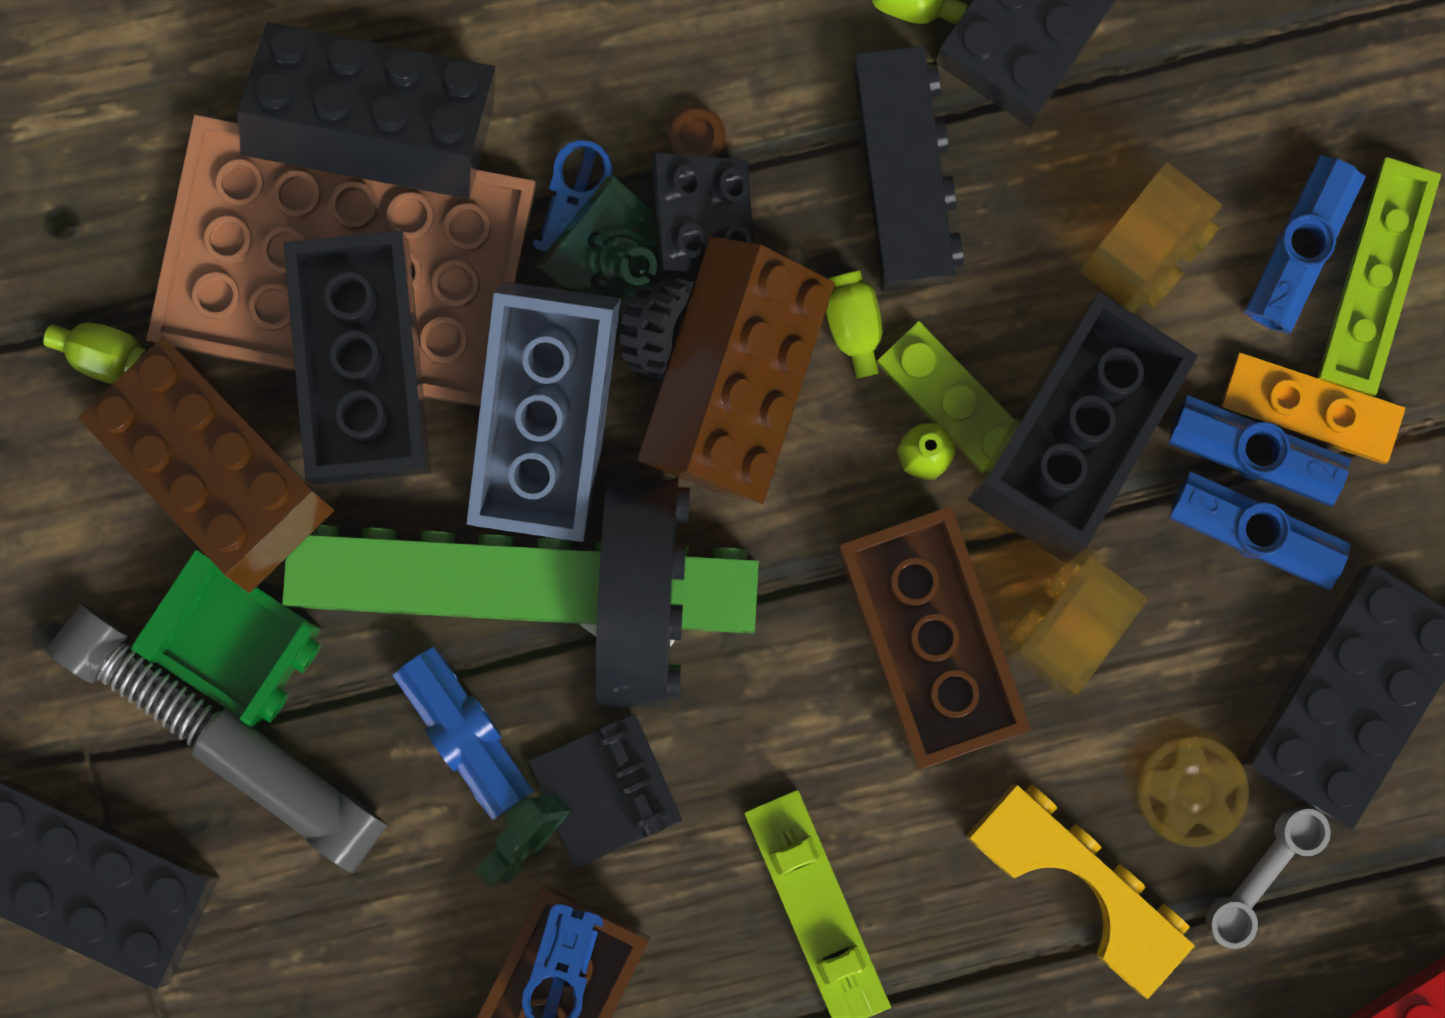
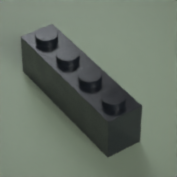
[853,46,964,292]

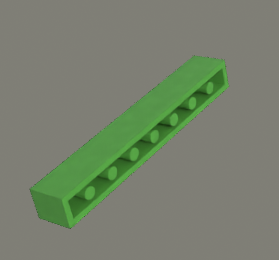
[283,525,759,634]

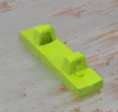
[744,790,891,1018]

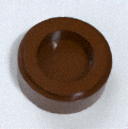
[668,106,726,158]

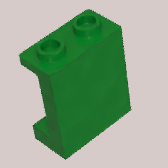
[131,550,322,727]

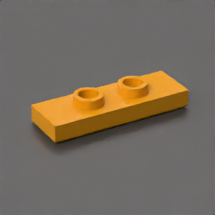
[1220,353,1406,464]

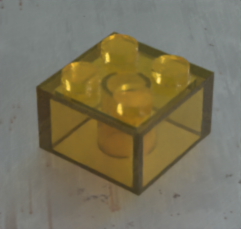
[1080,162,1223,314]
[1008,556,1148,697]

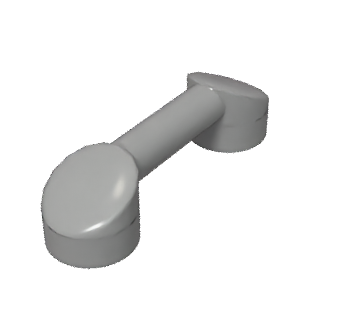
[1206,807,1331,949]

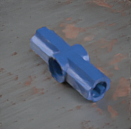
[1243,155,1366,334]
[1167,395,1351,507]
[1168,471,1352,591]
[392,647,535,820]

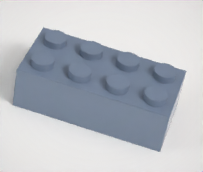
[467,282,621,542]

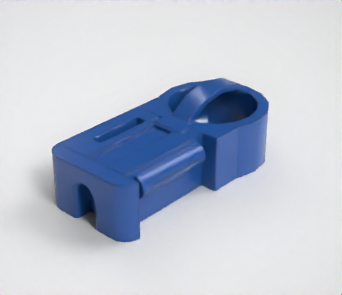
[533,140,613,262]
[522,904,603,1018]

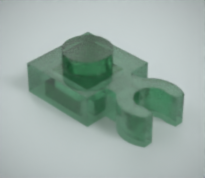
[475,794,572,887]

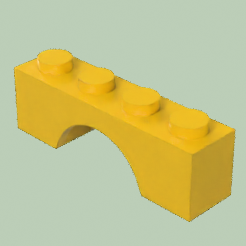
[965,784,1195,999]

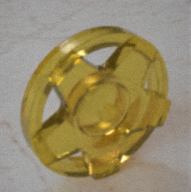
[1137,737,1249,847]

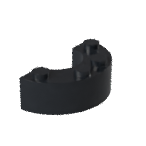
[596,473,690,709]

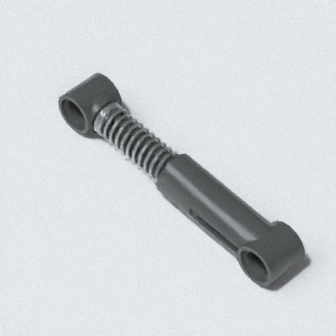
[45,602,388,873]

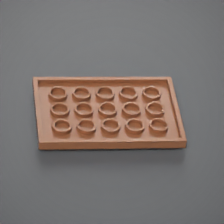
[146,115,536,408]

